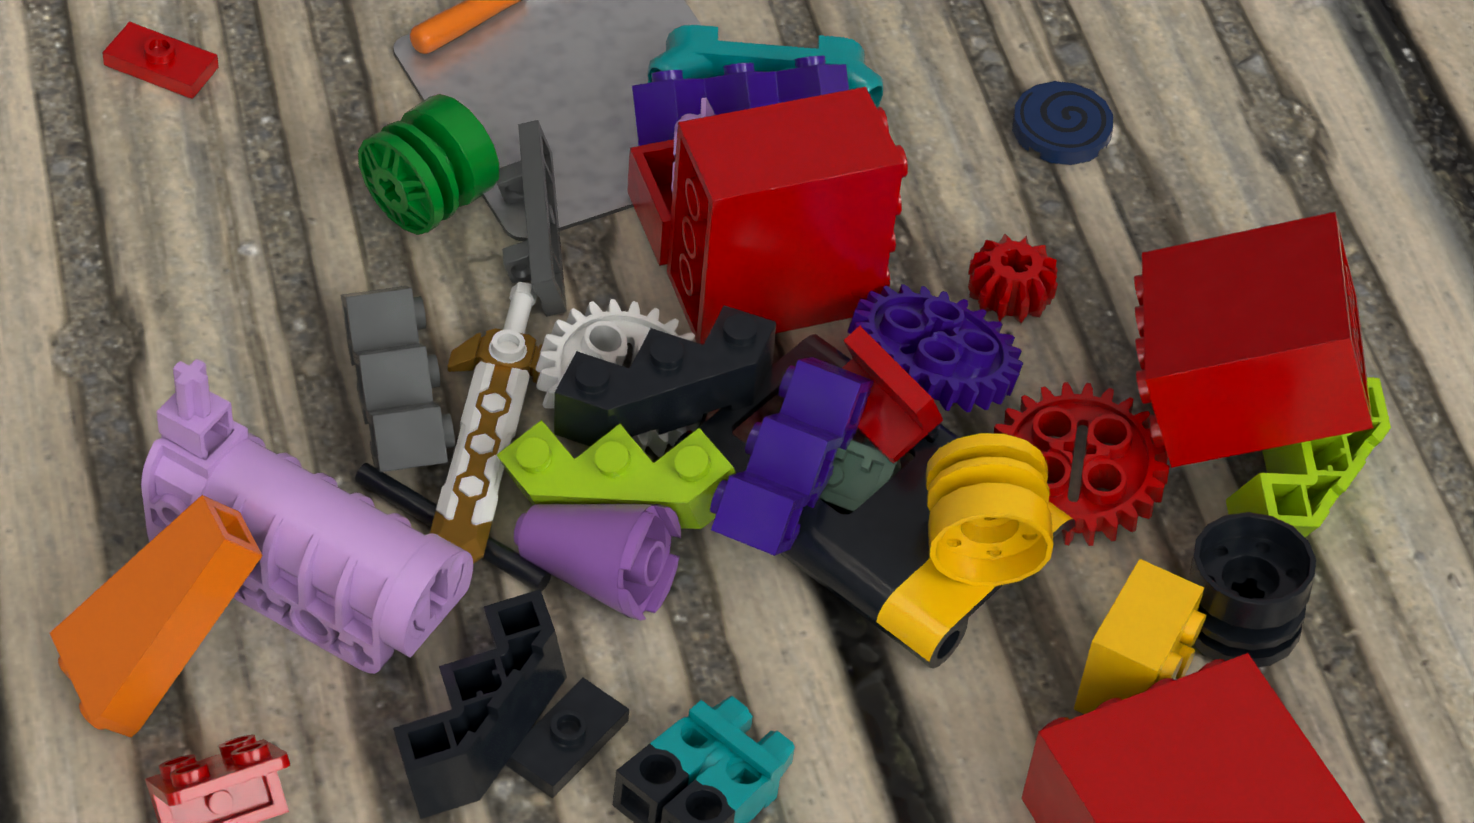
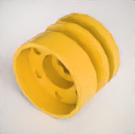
[926,433,1054,586]

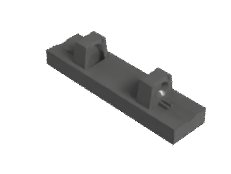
[497,120,567,317]

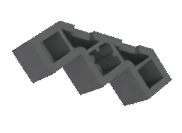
[341,286,455,472]

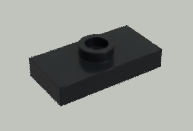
[506,678,629,798]

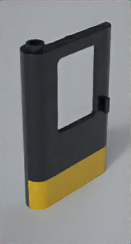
[672,334,1075,669]

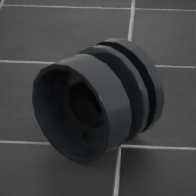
[1188,512,1316,667]

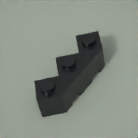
[554,305,776,446]
[393,589,567,819]

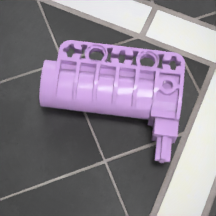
[141,359,473,674]

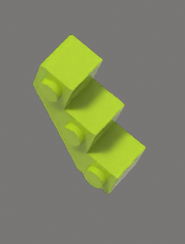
[1226,377,1391,537]
[497,420,736,529]

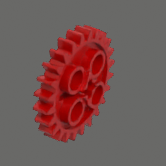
[994,382,1170,546]

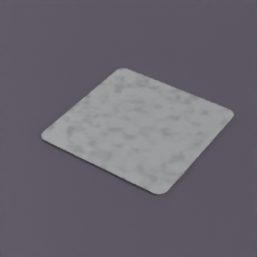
[394,0,702,241]

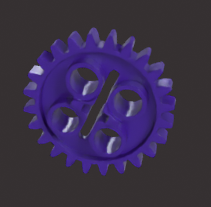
[847,284,1023,412]

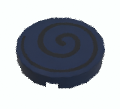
[1012,81,1113,165]

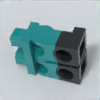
[612,696,795,823]

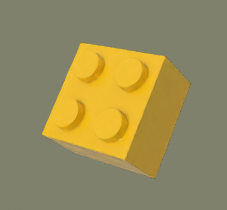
[1074,558,1206,714]

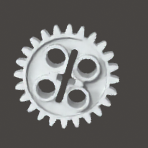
[535,299,708,457]

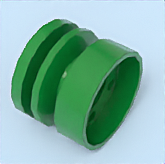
[358,94,499,235]

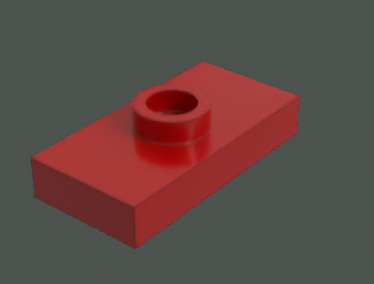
[102,21,219,99]

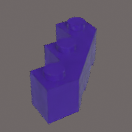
[632,56,849,146]
[710,357,874,556]

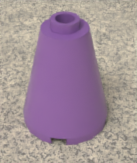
[514,504,681,621]

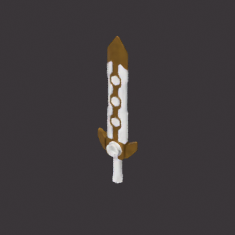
[429,282,542,564]

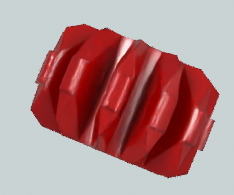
[968,234,1058,324]

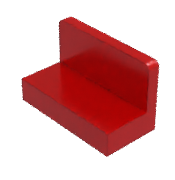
[842,326,943,463]

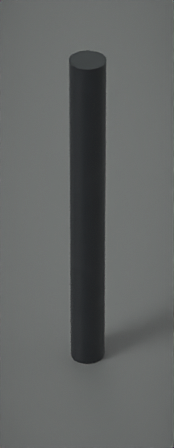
[355,463,551,592]

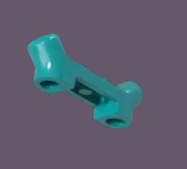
[647,25,883,107]

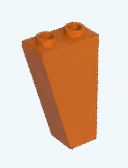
[49,495,263,738]

